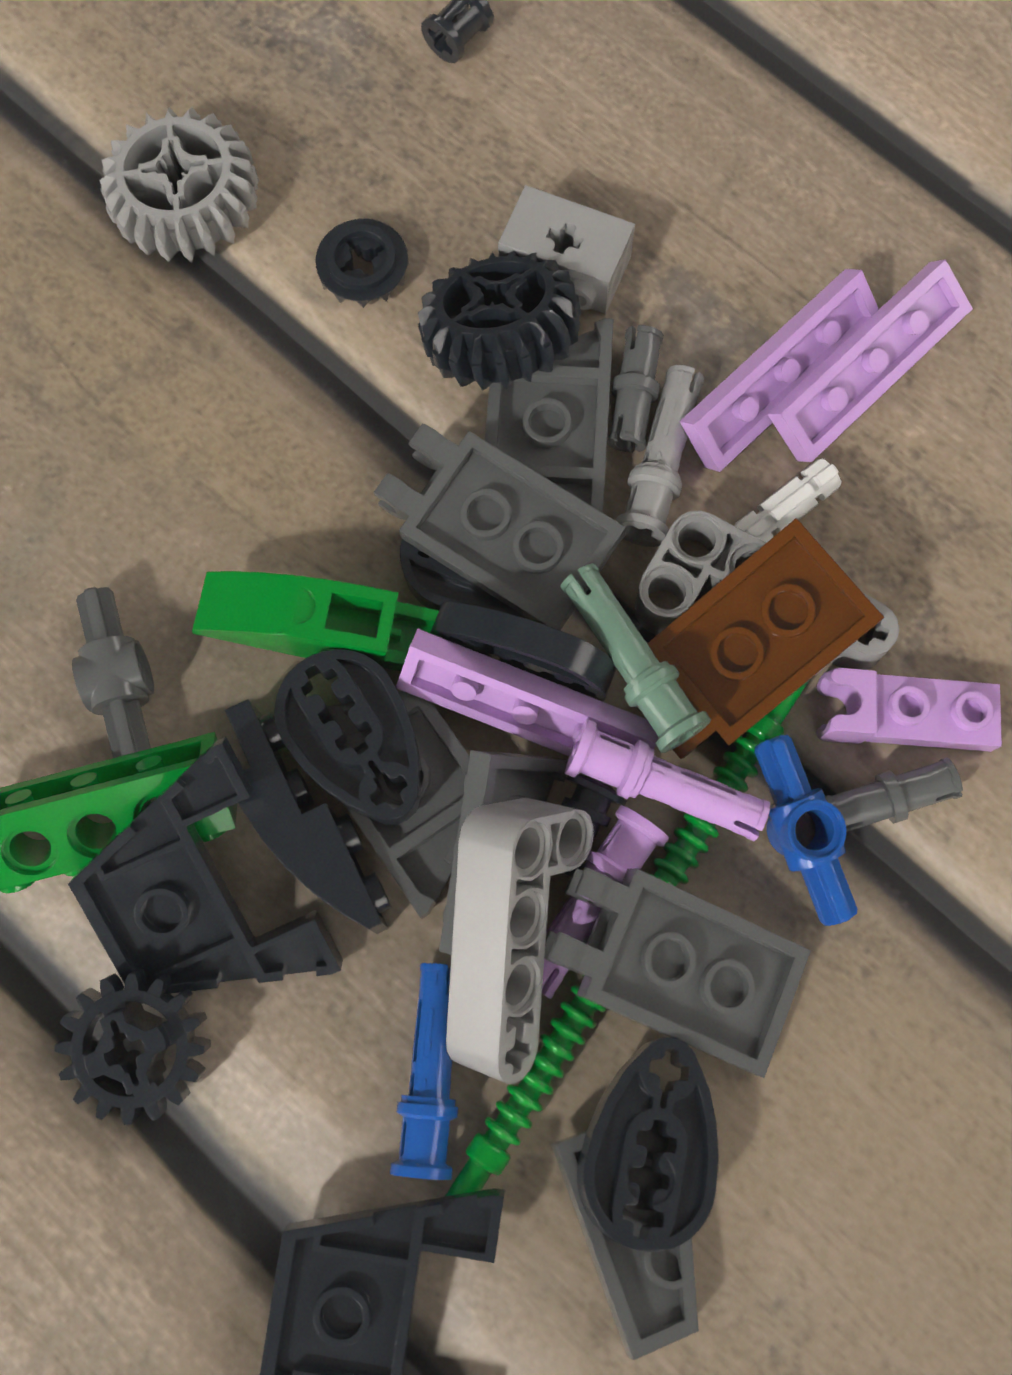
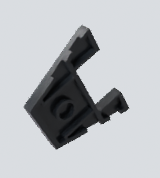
[68,736,343,994]
[260,1188,505,1375]

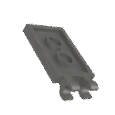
[373,423,626,630]
[544,868,811,1078]

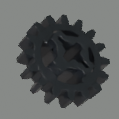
[55,969,211,1125]

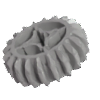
[99,107,259,262]

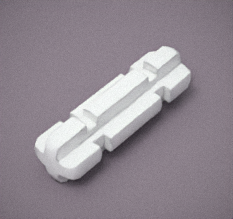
[735,459,842,543]

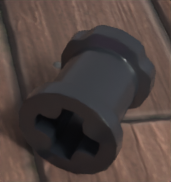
[421,0,494,63]

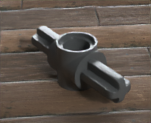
[72,587,154,758]

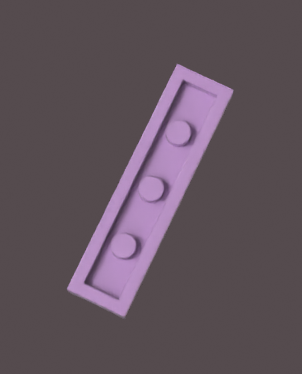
[767,259,973,462]
[679,269,879,472]
[396,629,658,756]

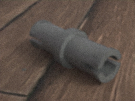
[607,325,664,452]
[825,757,963,832]

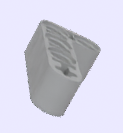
[634,511,899,670]
[446,798,594,1084]

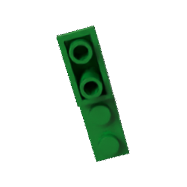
[192,571,439,671]

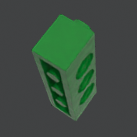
[0,732,237,894]

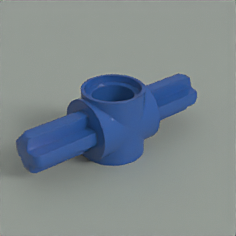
[754,734,858,926]

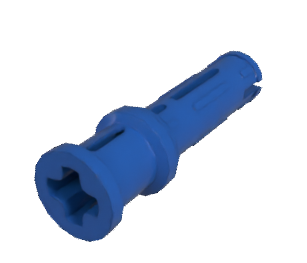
[390,963,459,1180]

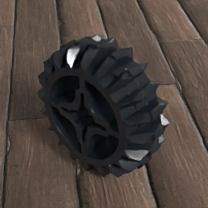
[418,250,581,391]

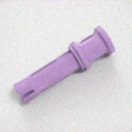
[565,719,770,841]
[542,805,669,999]

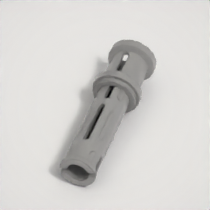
[616,365,704,547]

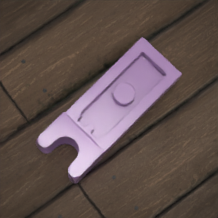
[816,668,1002,752]

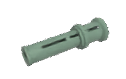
[561,563,711,753]

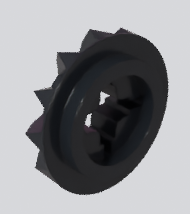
[315,219,409,308]

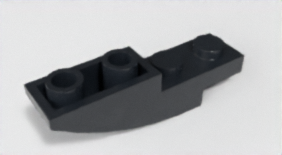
[225,699,392,934]

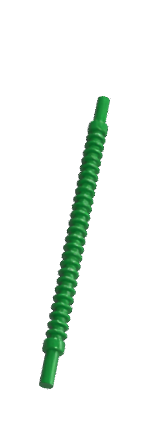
[444,680,810,1197]

